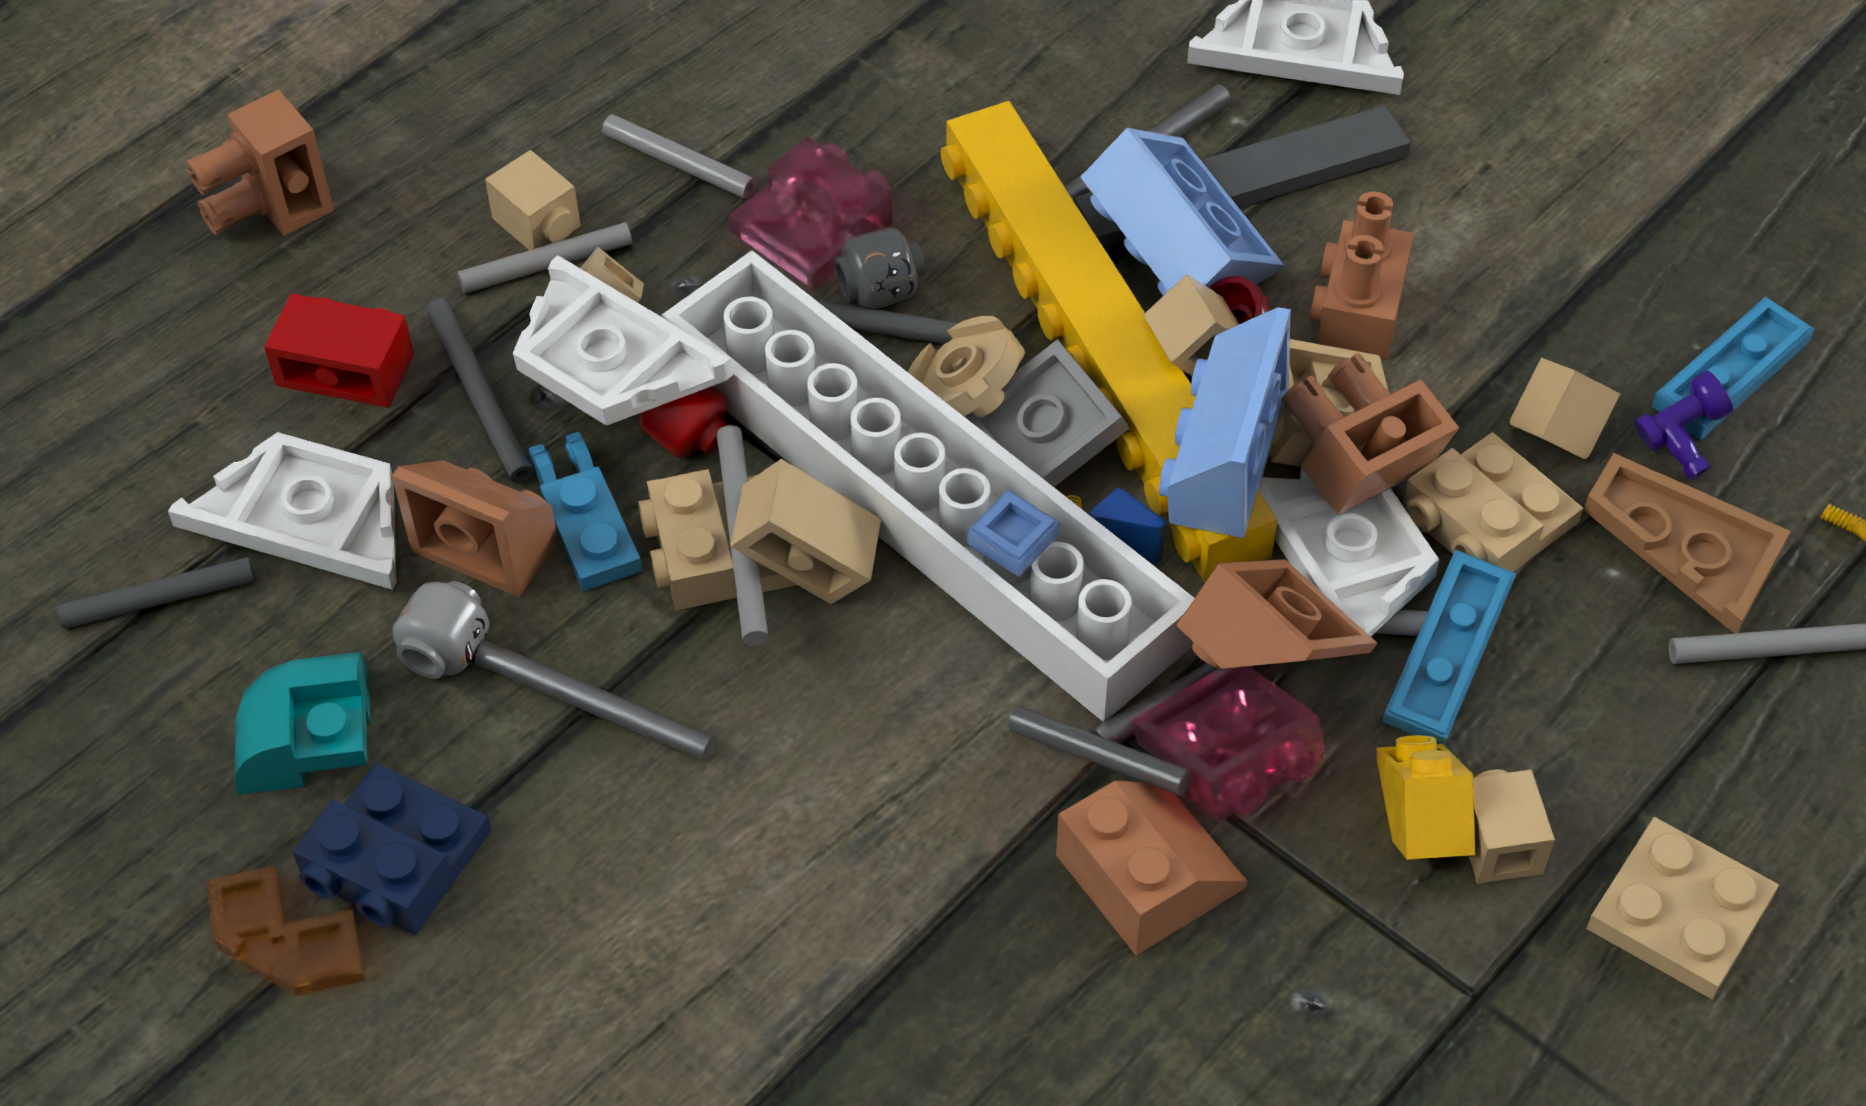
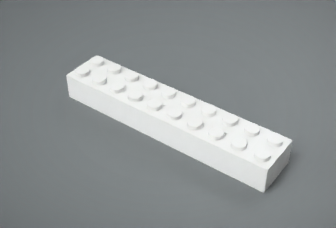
[661,250,1194,722]

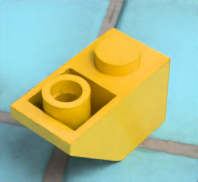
[1376,735,1475,860]

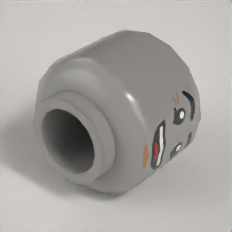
[392,581,490,679]

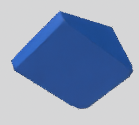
[1088,487,1166,565]

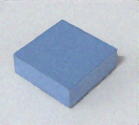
[967,490,1060,577]

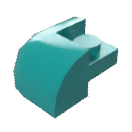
[235,652,371,795]

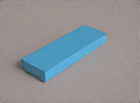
[1651,296,1814,441]
[1382,550,1516,746]

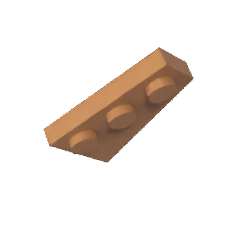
[1584,453,1791,633]

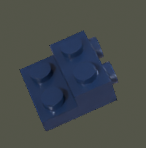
[292,762,491,935]

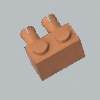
[185,89,334,236]
[1309,191,1414,360]
[1281,353,1459,515]

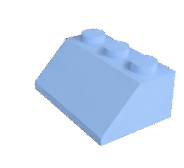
[1080,128,1284,296]
[1159,307,1291,538]

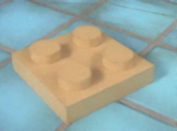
[1586,817,1779,999]

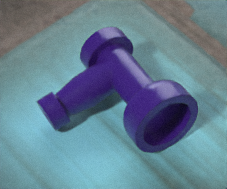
[1634,370,1733,481]

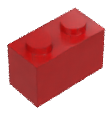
[264,293,414,408]

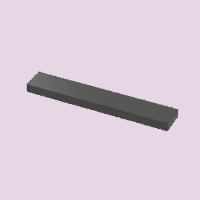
[1074,105,1411,248]

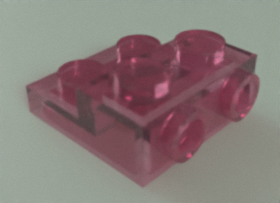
[728,136,893,289]
[1132,666,1326,822]

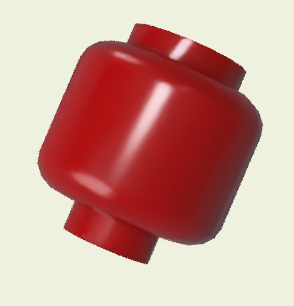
[639,386,729,458]

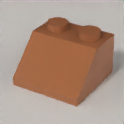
[392,460,558,597]
[1176,559,1377,669]
[1056,781,1248,956]

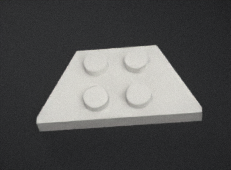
[1187,0,1404,95]
[513,255,733,426]
[168,432,397,590]
[1259,469,1439,637]

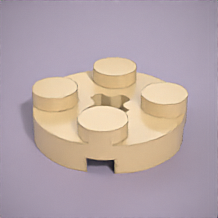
[908,316,1025,417]

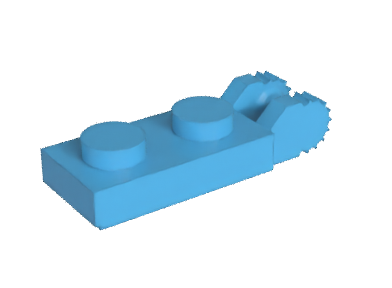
[529,432,642,592]

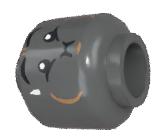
[834,227,926,310]

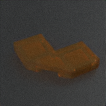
[207,866,365,996]

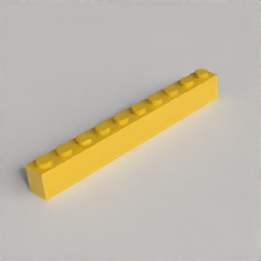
[941,101,1278,582]

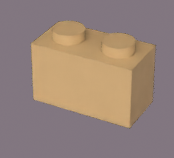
[730,459,881,604]

